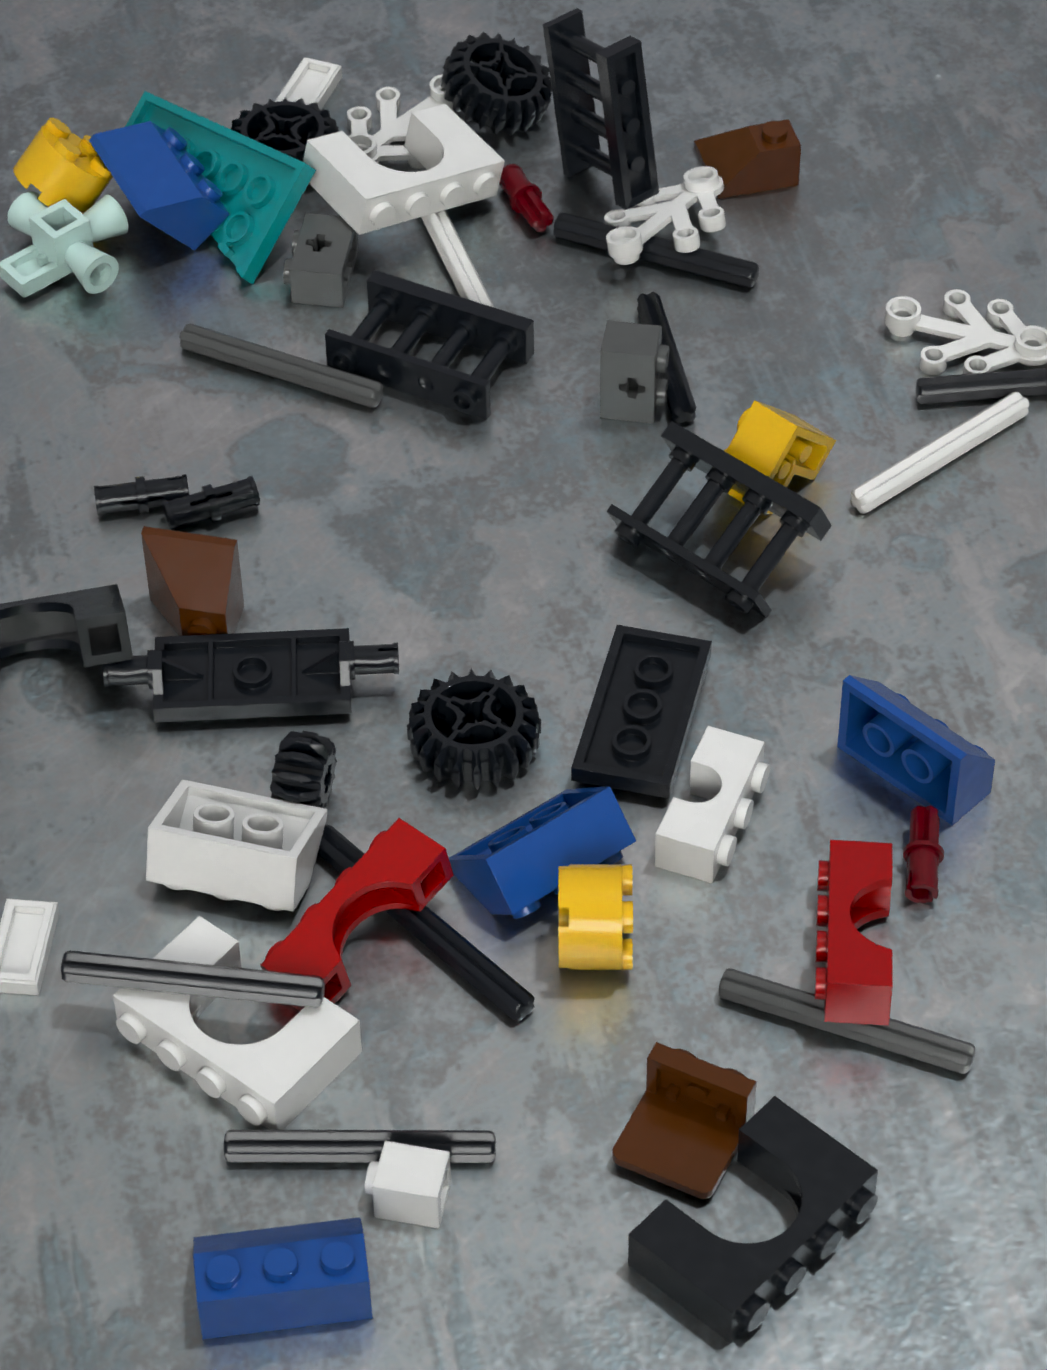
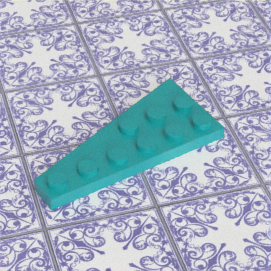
[125,91,316,285]

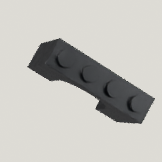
[0,584,133,667]
[628,1096,878,1344]

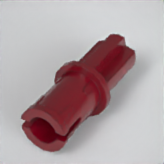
[499,164,554,232]
[903,805,944,904]

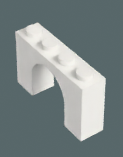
[303,104,505,235]
[113,916,362,1130]

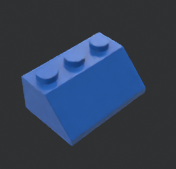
[89,121,229,251]
[837,675,995,826]
[449,787,636,919]
[193,1217,373,1339]

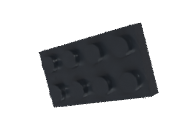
[571,625,712,798]

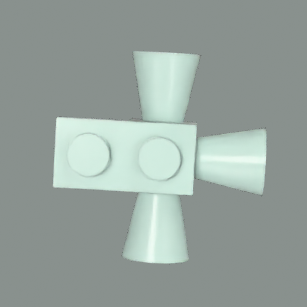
[0,191,129,298]

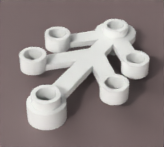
[347,74,453,169]
[604,166,726,265]
[885,289,1047,375]

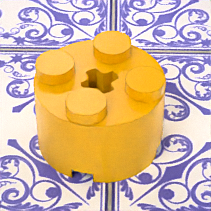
[13,117,113,214]
[558,864,633,970]

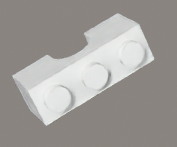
[655,726,770,884]

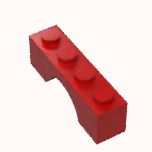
[260,818,454,1011]
[814,840,893,1026]

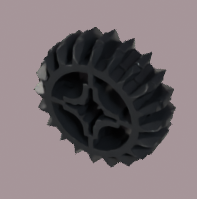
[441,32,552,136]
[231,97,339,185]
[407,668,541,790]

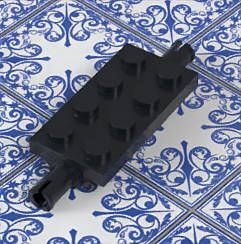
[103,628,399,722]

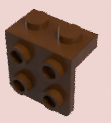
[612,1042,757,1199]

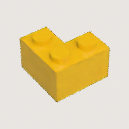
[724,400,837,515]

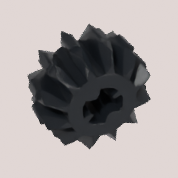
[270,731,337,809]

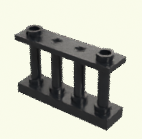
[543,8,659,210]
[325,270,534,420]
[606,421,832,618]

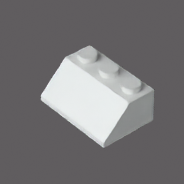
[146,779,328,912]

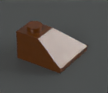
[694,119,801,199]
[141,526,244,636]

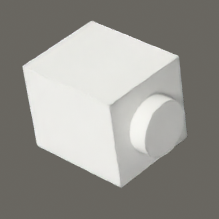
[365,1141,451,1229]

